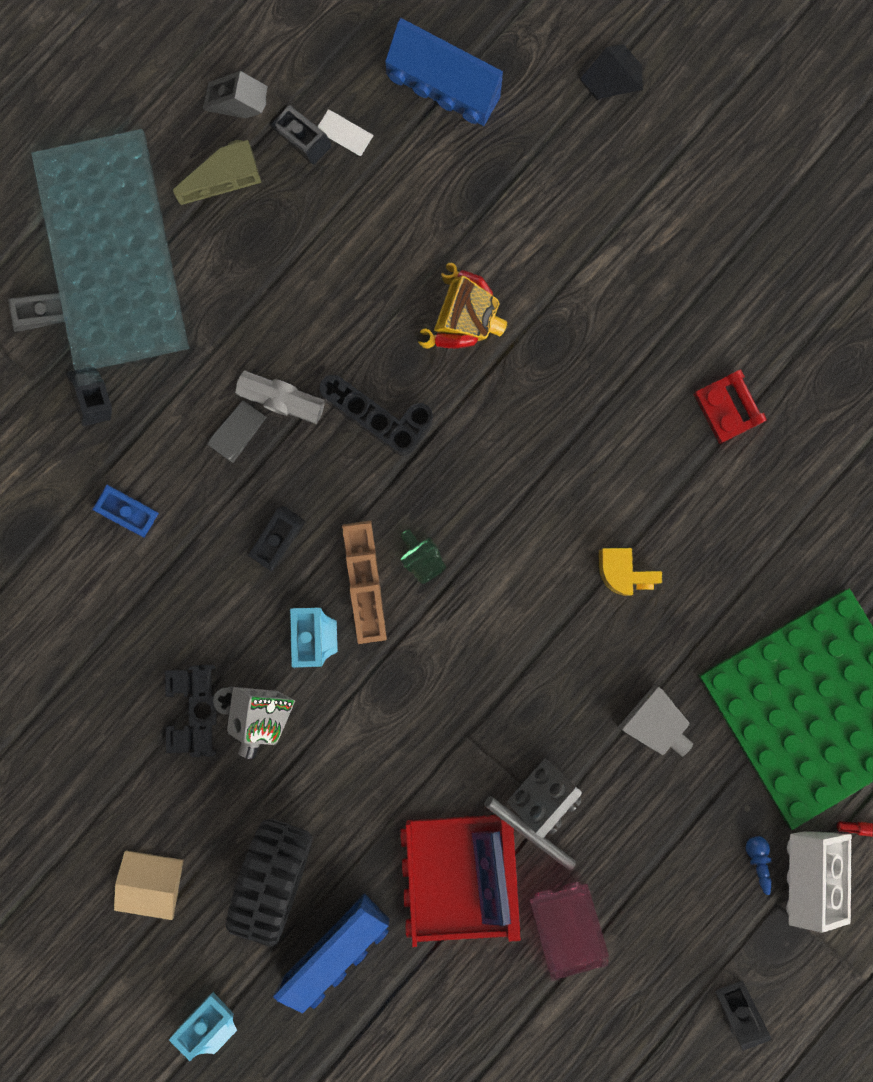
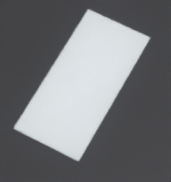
[318,109,374,156]

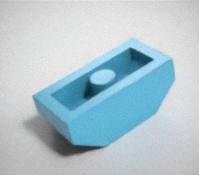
[290,608,338,667]
[169,992,237,1061]

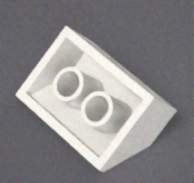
[786,831,851,933]

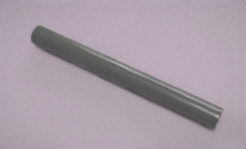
[484,796,576,870]

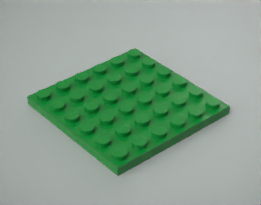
[698,588,873,830]

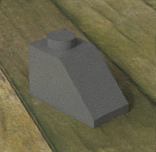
[203,71,268,118]

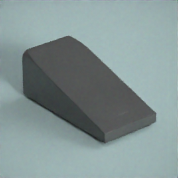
[8,292,72,332]
[207,401,267,463]

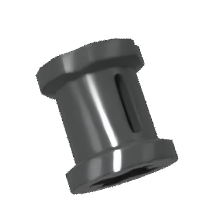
[213,686,234,714]

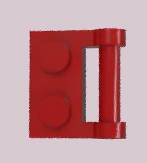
[693,369,767,444]

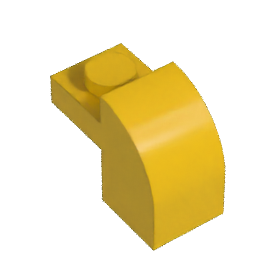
[599,548,662,596]

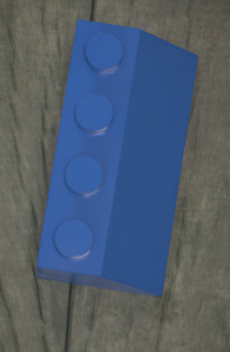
[385,18,503,126]
[273,894,390,1013]

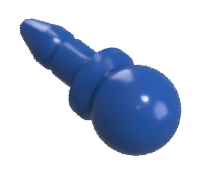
[746,836,771,895]

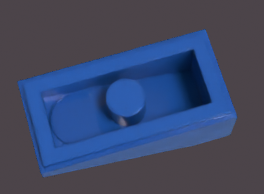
[92,484,159,538]

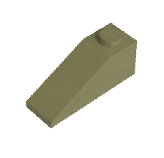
[173,140,262,205]

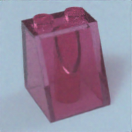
[530,882,609,981]

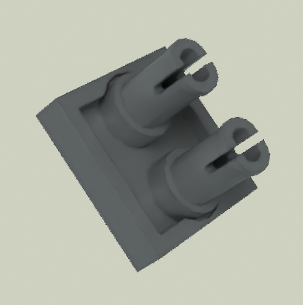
[507,758,582,839]

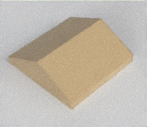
[114,850,183,920]

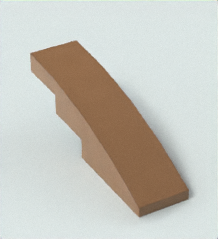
[342,521,387,644]

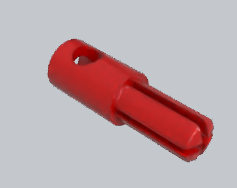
[837,821,873,837]

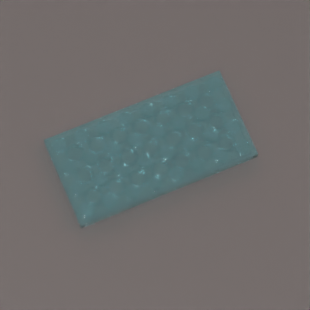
[31,129,189,371]

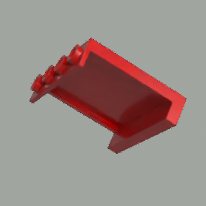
[401,815,521,947]

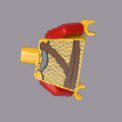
[418,263,507,349]

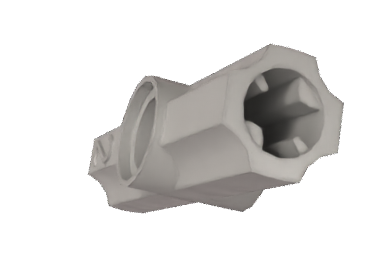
[235,370,325,424]

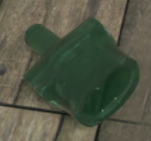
[400,529,446,584]

